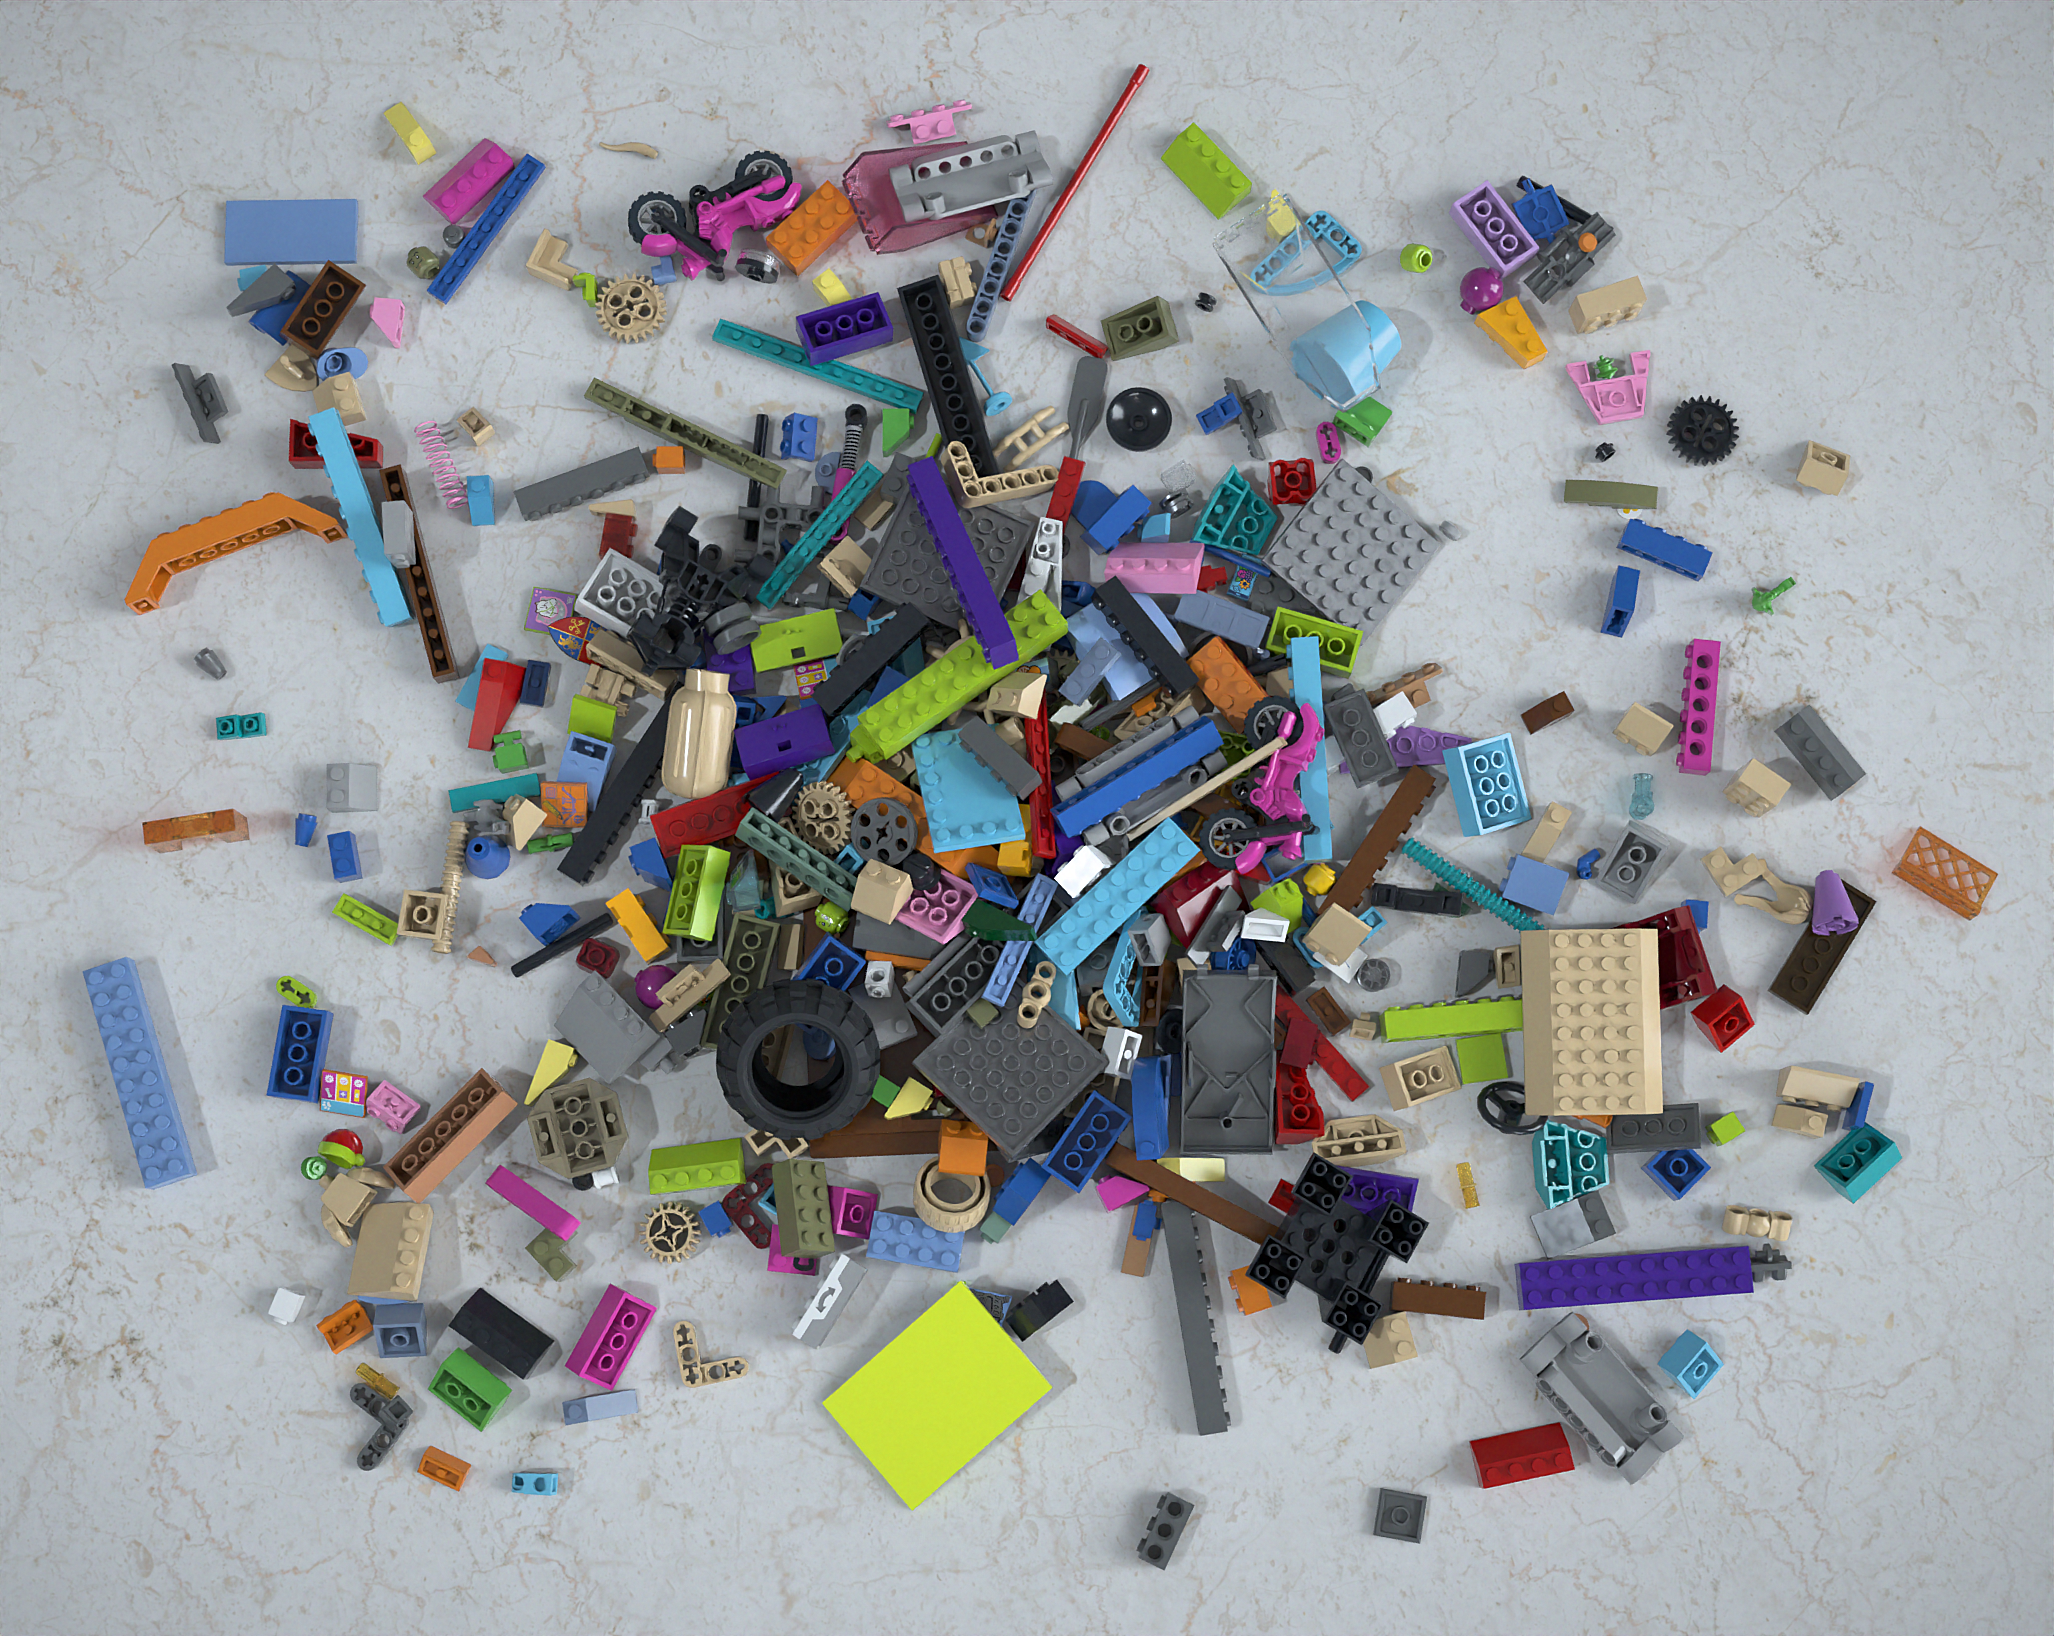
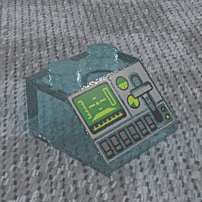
[726,849,761,913]

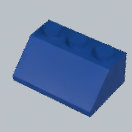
[519,903,581,946]

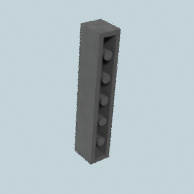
[513,446,650,521]

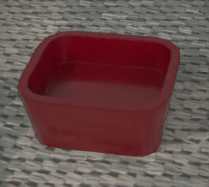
[576,938,620,979]

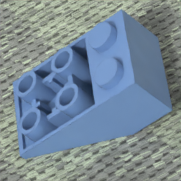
[556,731,617,812]

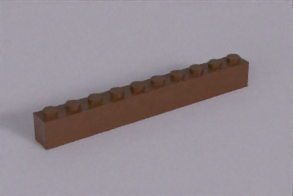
[379,464,460,684]

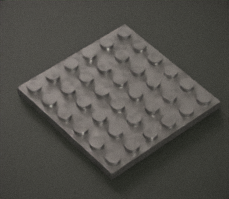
[1260,459,1441,647]
[859,483,1035,636]
[912,977,1109,1160]

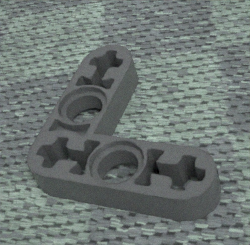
[350,1383,409,1471]

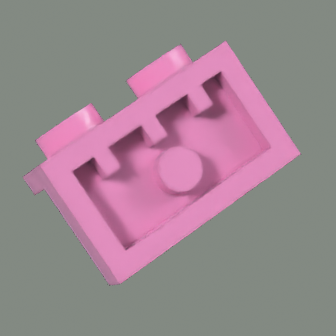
[366,1080,421,1134]

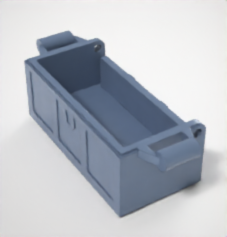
[1162,590,1270,661]

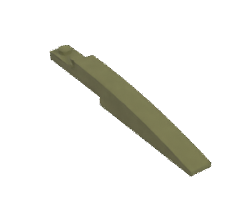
[584,377,787,490]

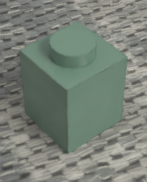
[979,1211,1012,1244]

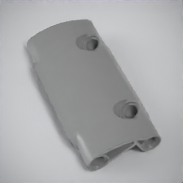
[1055,705,1228,847]
[1519,1312,1684,1485]

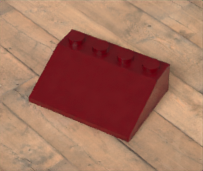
[1150,852,1251,949]

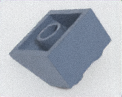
[373,1303,427,1358]

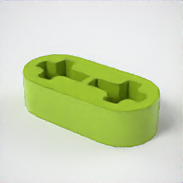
[276,976,317,1008]

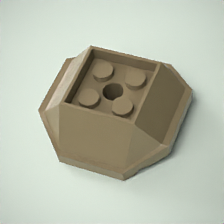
[527,1077,629,1179]

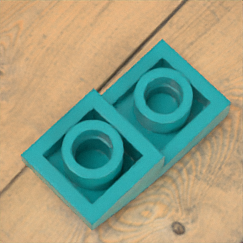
[216,712,267,740]

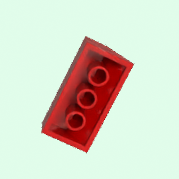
[1469,1422,1575,1489]

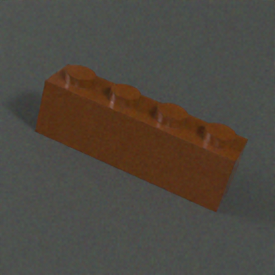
[1389,1278,1486,1320]

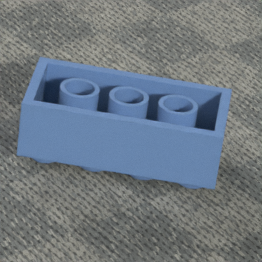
[866,1211,965,1273]

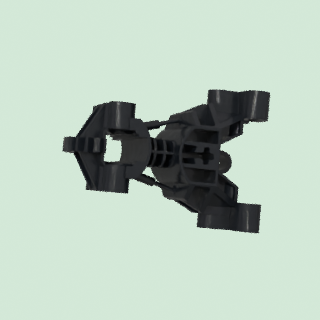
[626,506,777,677]

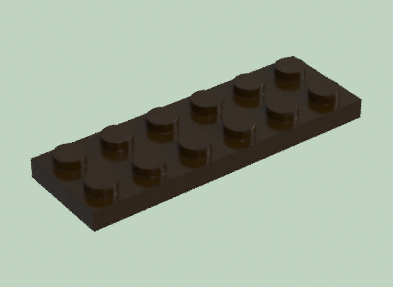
[1767,879,1877,1015]

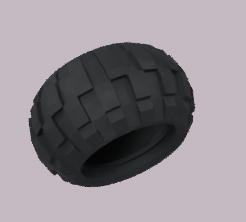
[716,978,880,1140]

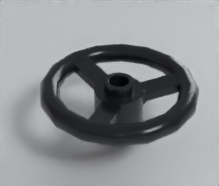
[1477,1081,1548,1135]

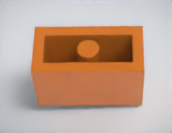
[1228,1265,1272,1316]

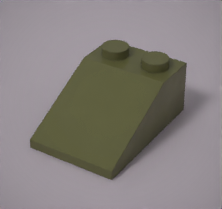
[1101,296,1179,361]

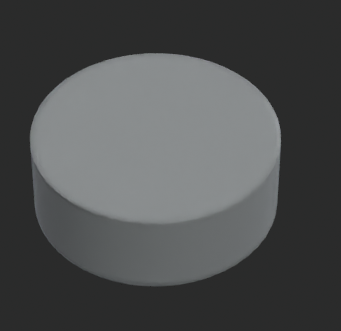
[1439,521,1461,541]

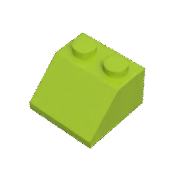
[1250,878,1303,935]

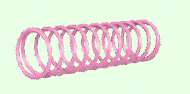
[414,421,468,509]

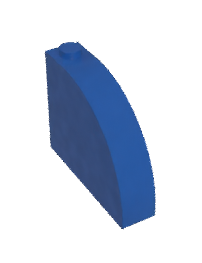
[1132,1055,1169,1161]

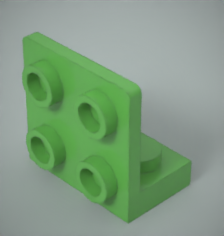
[1332,393,1392,447]

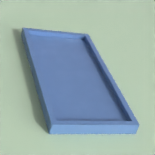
[224,199,358,266]

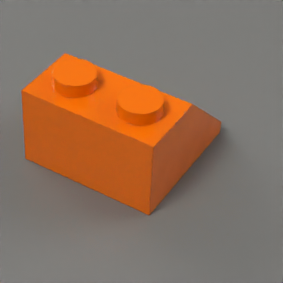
[938,1119,988,1176]

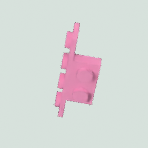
[886,99,972,144]

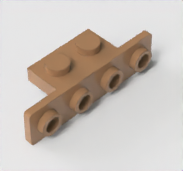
[1366,663,1443,709]

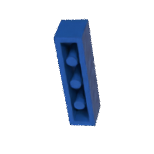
[1616,518,1713,581]

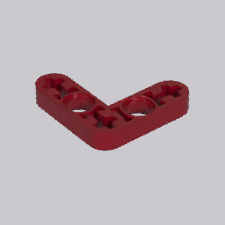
[722,1163,773,1249]

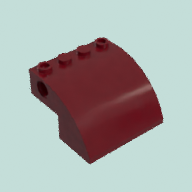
[1610,905,1718,1010]

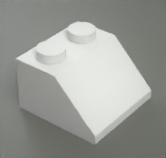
[1055,845,1117,898]

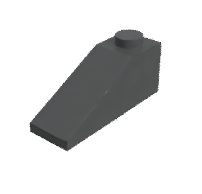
[226,263,296,317]

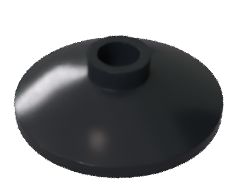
[1156,1008,1182,1054]

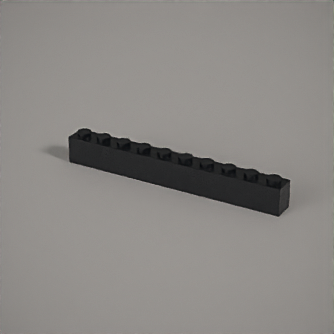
[557,681,684,887]

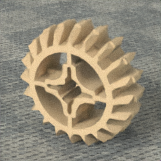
[639,1201,702,1264]

